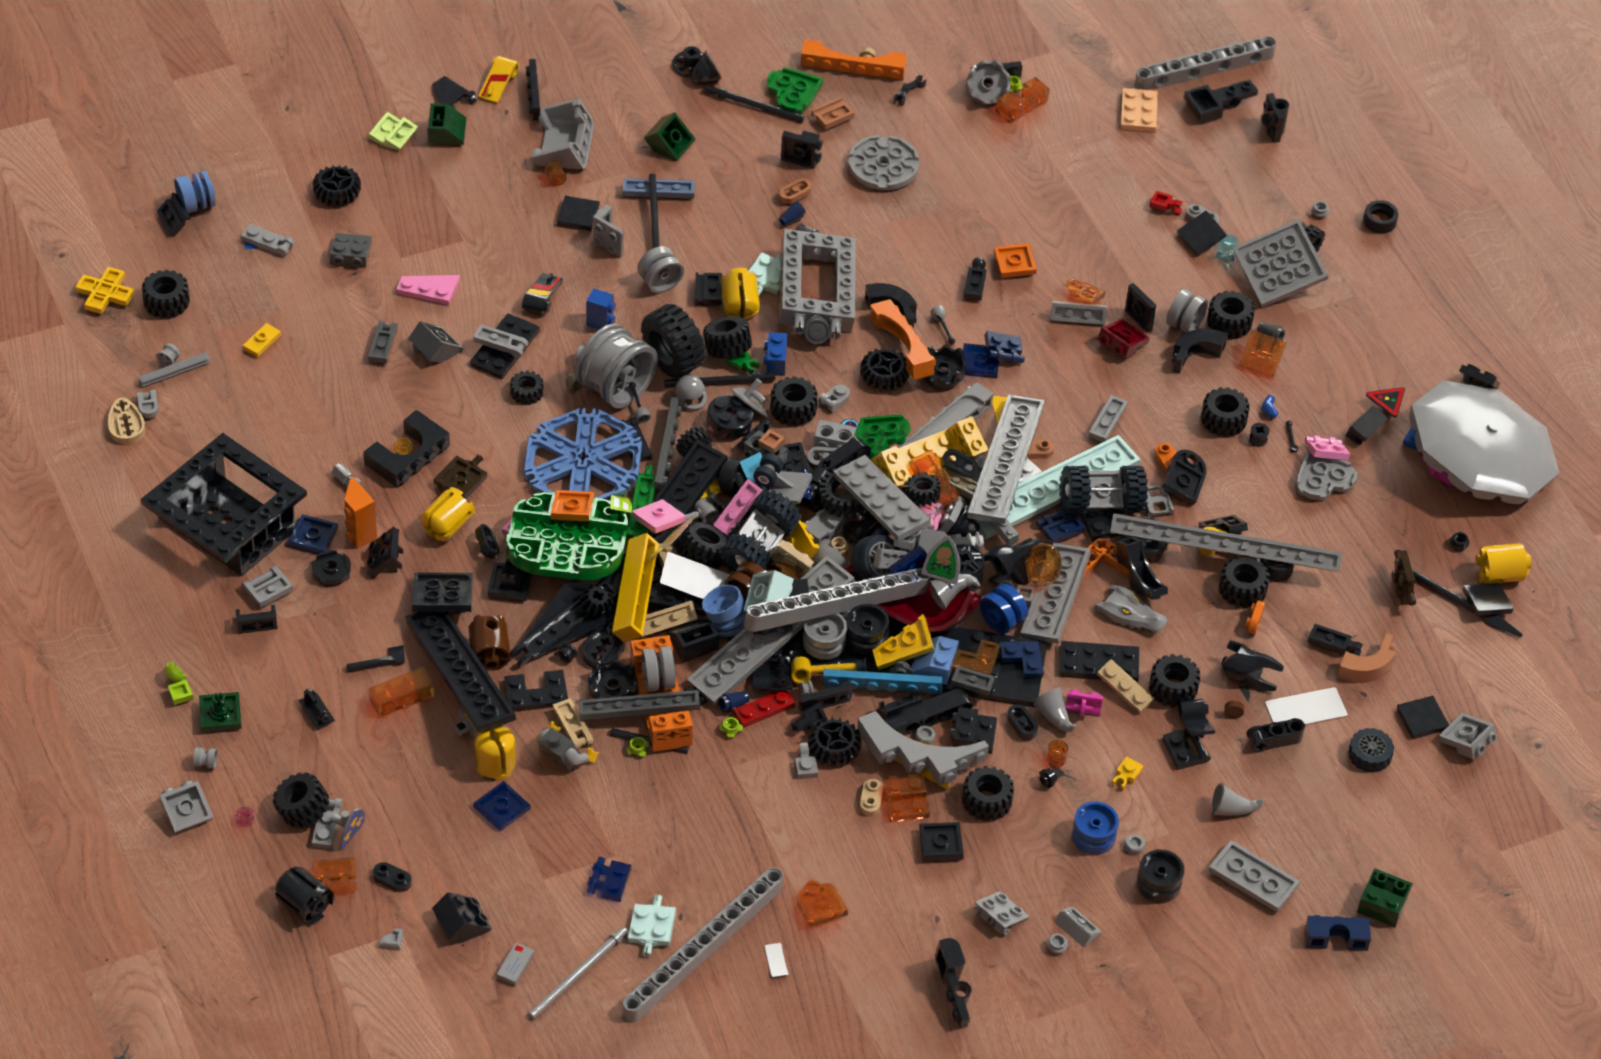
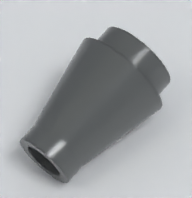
[1257,322,1285,343]

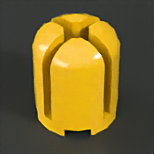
[720,268,760,320]
[420,487,476,542]
[475,725,516,781]

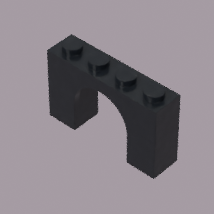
[363,410,450,487]

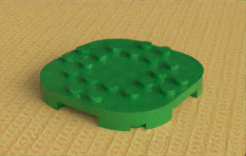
[506,492,628,580]

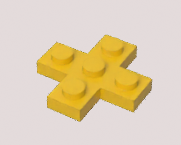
[75,267,134,314]

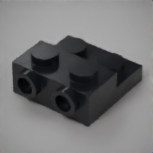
[781,130,823,169]
[950,707,997,754]

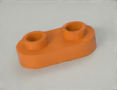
[1155,443,1177,472]
[1245,600,1265,635]

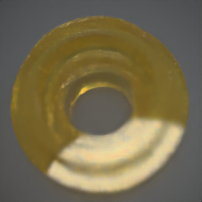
[394,437,413,455]

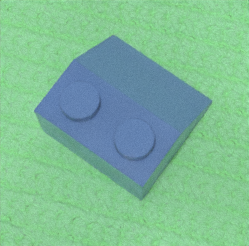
[911,636,959,685]

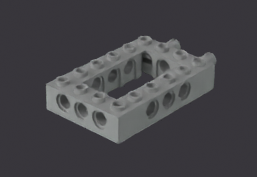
[779,229,856,340]

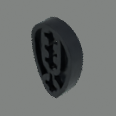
[582,621,624,668]

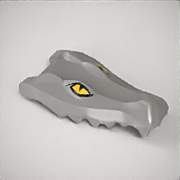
[1094,585,1167,635]

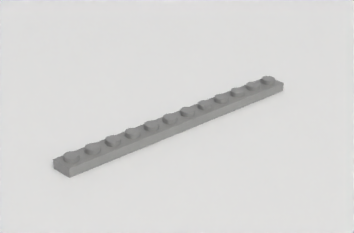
[1110,513,1342,572]

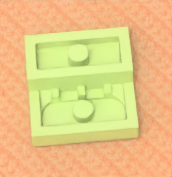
[368,112,418,150]

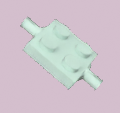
[749,253,780,295]
[628,894,676,957]

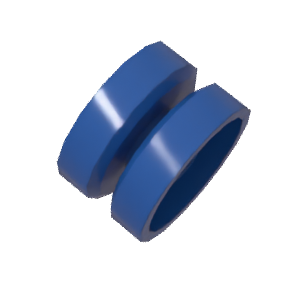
[979,583,1028,634]
[1072,801,1119,854]

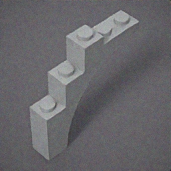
[857,711,989,785]

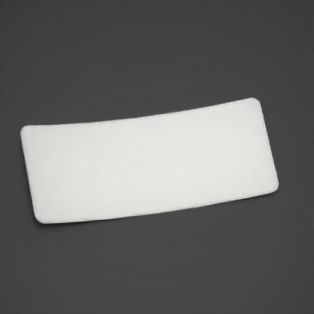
[765,943,788,977]

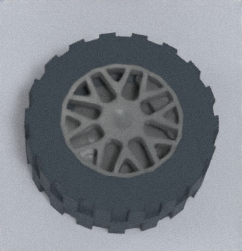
[1348,728,1394,773]

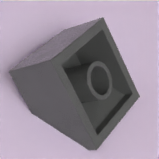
[408,321,464,363]

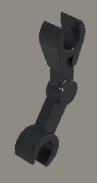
[894,75,927,106]

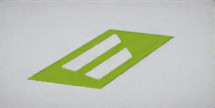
[610,495,632,513]

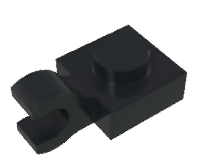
[790,702,828,731]

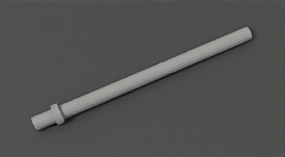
[528,926,628,1020]

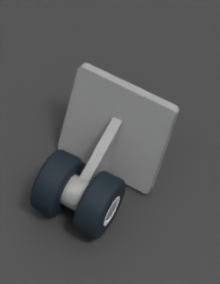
[753,453,812,504]

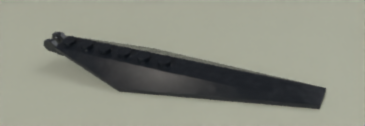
[510,525,684,667]

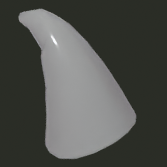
[929,574,980,610]
[1033,687,1076,732]
[1212,783,1264,816]

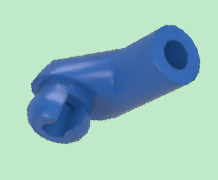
[1261,395,1278,419]

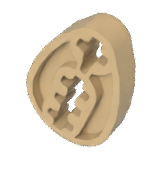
[108,398,146,445]

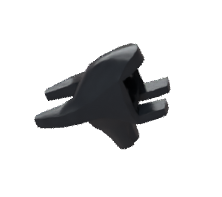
[983,538,1040,586]
[1221,640,1284,691]

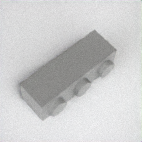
[989,520,1019,545]

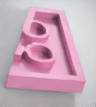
[396,275,460,306]

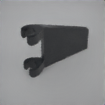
[432,76,477,109]

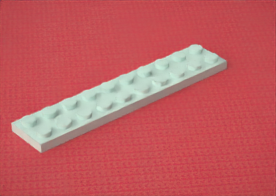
[978,435,1141,539]

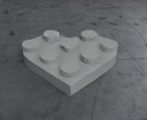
[1296,449,1358,502]

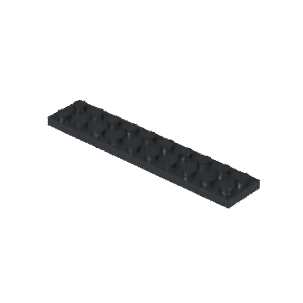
[406,612,516,733]

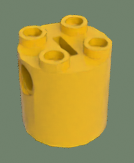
[1475,543,1532,584]

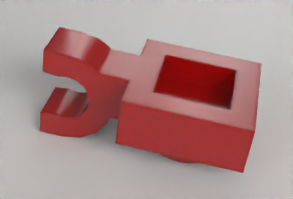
[1149,191,1183,216]

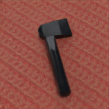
[346,645,405,672]

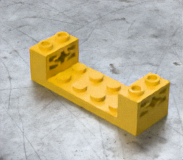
[871,416,988,489]

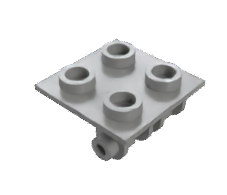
[975,891,1029,935]

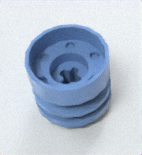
[174,170,216,213]
[702,585,746,637]

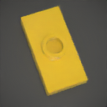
[243,323,281,358]

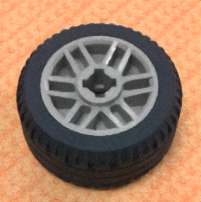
[851,534,901,581]

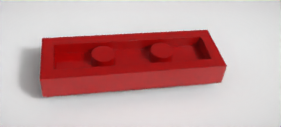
[733,690,795,728]

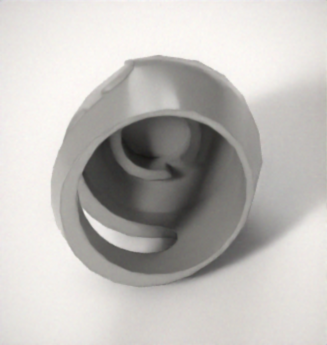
[675,375,707,411]

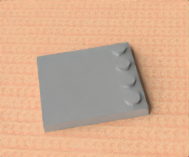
[1233,219,1329,308]

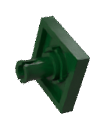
[199,692,242,732]

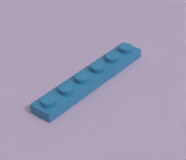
[823,669,942,694]

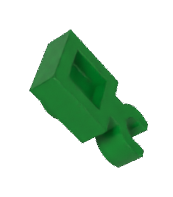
[725,352,760,374]

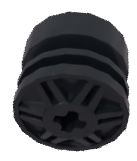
[956,544,985,592]

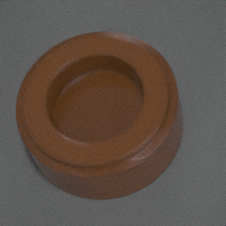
[1224,701,1244,718]

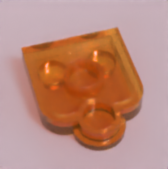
[797,881,848,927]

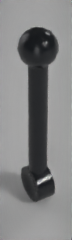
[1285,420,1298,453]

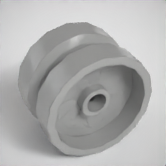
[637,246,684,293]
[1166,289,1208,333]
[803,613,847,660]
[642,646,676,692]

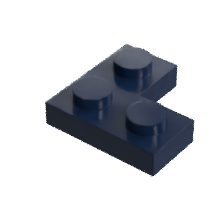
[998,641,1044,678]

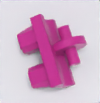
[1065,689,1103,717]

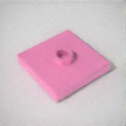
[632,499,686,534]

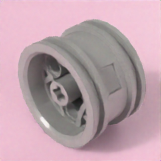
[575,324,658,408]

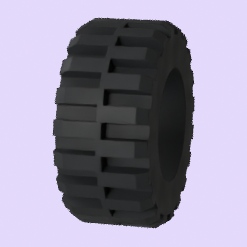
[641,304,706,378]

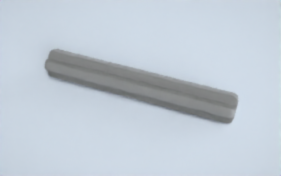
[138,353,210,387]

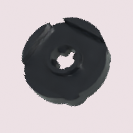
[312,550,351,587]

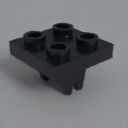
[1459,363,1500,390]
[367,527,403,578]
[488,559,532,601]

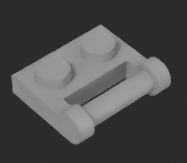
[241,565,294,608]

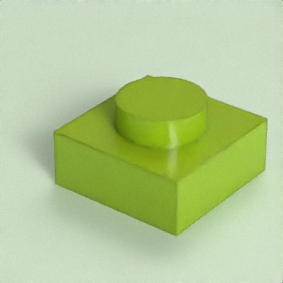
[167,680,193,705]

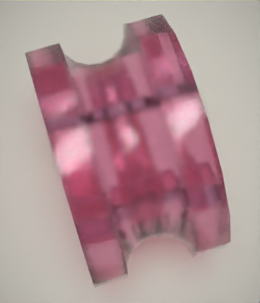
[236,807,255,827]

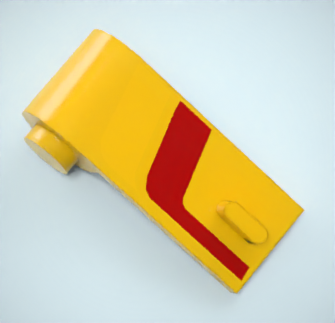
[478,56,519,104]

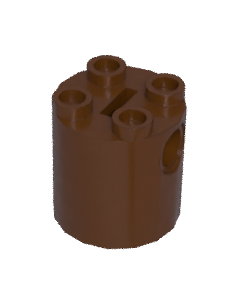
[468,614,510,671]

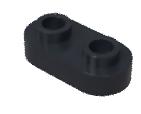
[942,449,978,478]
[475,524,499,558]
[1007,704,1038,739]
[373,862,412,892]

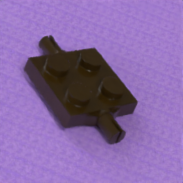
[434,454,487,499]
[1391,550,1416,606]

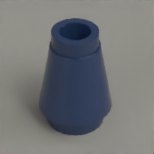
[779,202,806,227]
[718,691,749,712]

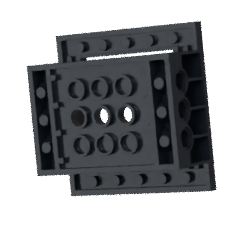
[141,433,307,576]

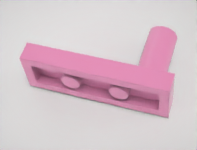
[713,479,763,537]

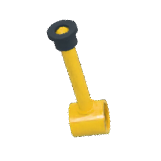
[791,656,867,684]

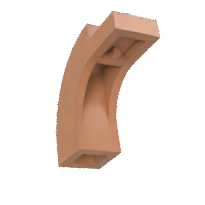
[1338,633,1396,683]

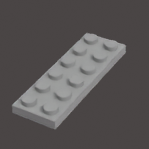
[833,455,930,541]
[1021,543,1091,644]

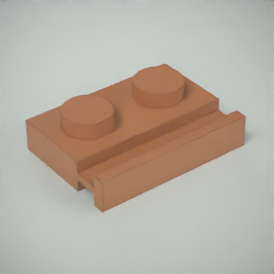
[811,97,855,130]

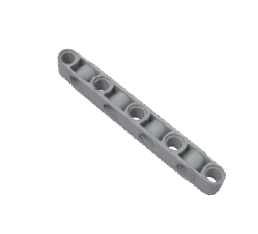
[1134,36,1276,90]

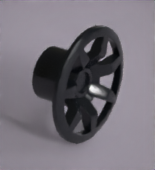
[672,46,704,77]

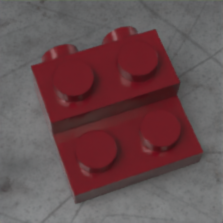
[1097,319,1150,359]

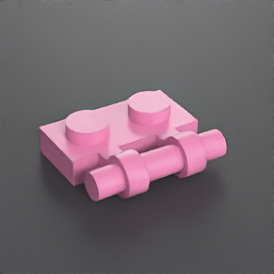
[1305,435,1350,461]

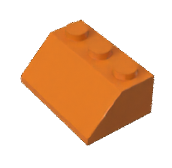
[344,477,377,548]

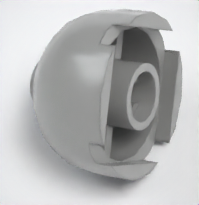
[812,539,848,569]

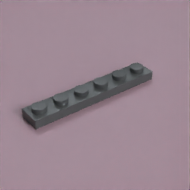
[655,397,682,495]
[579,690,700,720]

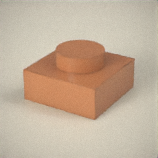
[758,429,785,454]

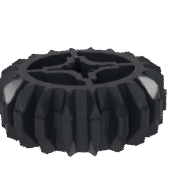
[313,164,361,207]
[860,347,910,392]
[808,716,862,767]

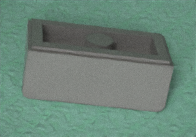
[1055,907,1102,947]

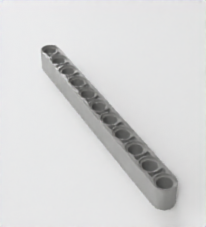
[743,568,931,632]
[623,868,783,1022]

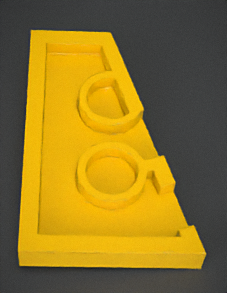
[873,614,934,670]

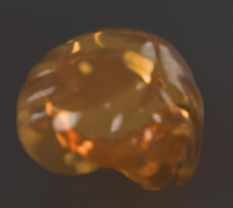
[1026,543,1062,586]

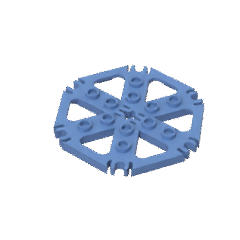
[524,408,642,501]

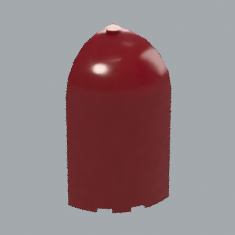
[844,560,982,633]

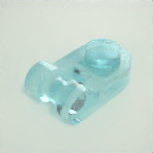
[1216,234,1238,261]

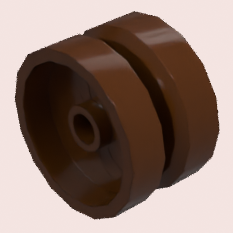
[724,561,766,603]

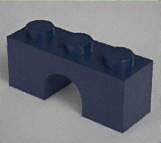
[1305,915,1371,951]

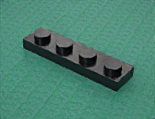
[526,59,540,121]

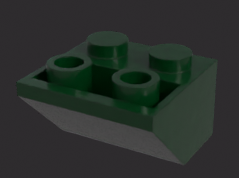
[428,103,467,145]
[1357,868,1413,927]

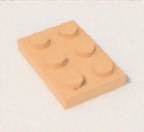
[1121,88,1158,133]

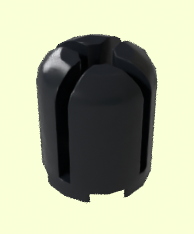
[274,866,335,924]

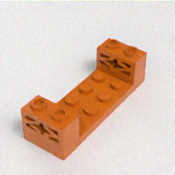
[630,635,693,752]

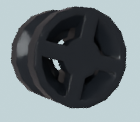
[1249,423,1269,447]

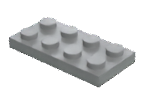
[1208,840,1300,913]

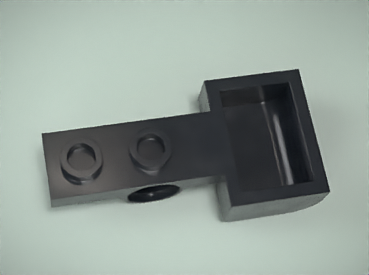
[1184,79,1258,124]
[934,938,972,1028]

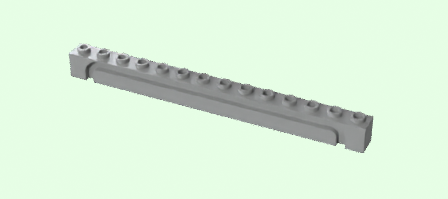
[805,382,994,544]

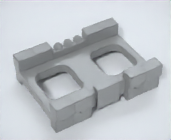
[1145,485,1174,518]

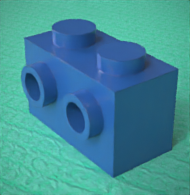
[586,288,616,330]
[763,332,787,376]

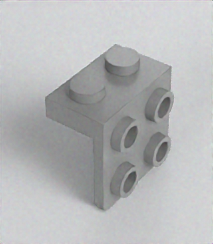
[593,204,624,257]

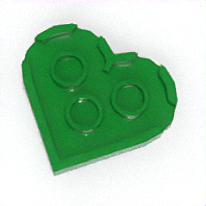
[767,67,823,115]
[855,414,911,459]

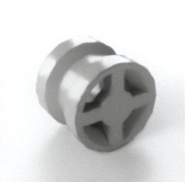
[157,343,181,366]

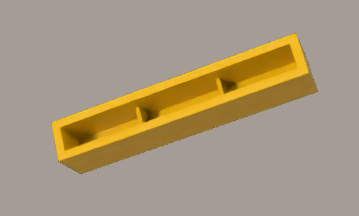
[612,533,659,643]

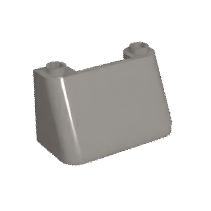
[531,98,594,170]

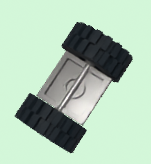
[1059,466,1148,514]
[720,490,801,571]

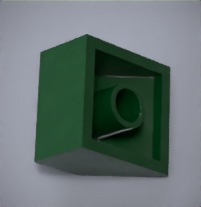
[644,112,696,161]

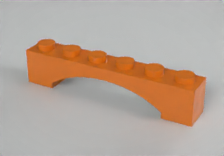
[801,39,907,81]
[870,299,936,380]

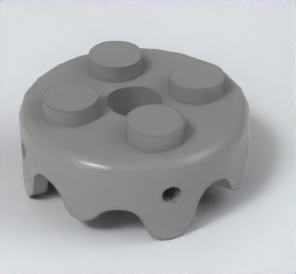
[966,60,1010,105]

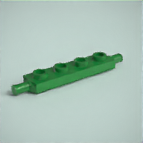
[627,465,656,538]

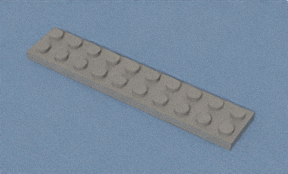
[967,394,1045,524]
[687,556,855,706]

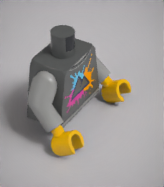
[536,722,599,772]

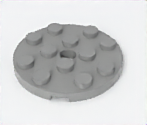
[848,135,919,190]

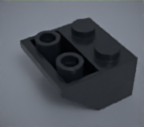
[667,619,719,662]
[432,892,492,942]

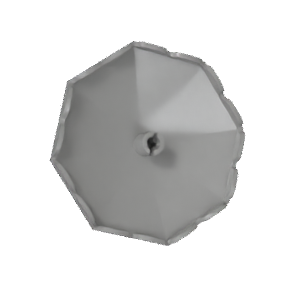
[1409,380,1560,504]

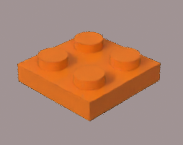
[993,243,1037,278]
[551,490,595,522]

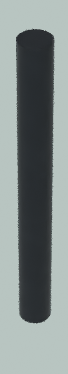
[610,728,690,754]

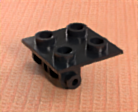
[753,656,793,691]

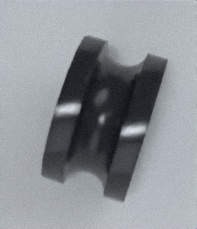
[557,643,577,663]

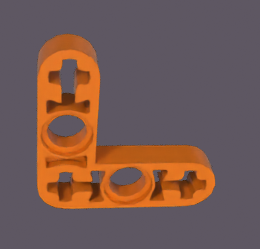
[1082,538,1129,579]

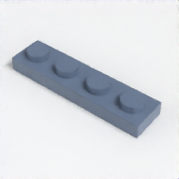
[623,178,695,198]

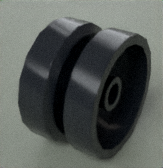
[846,604,889,655]
[1137,849,1184,903]

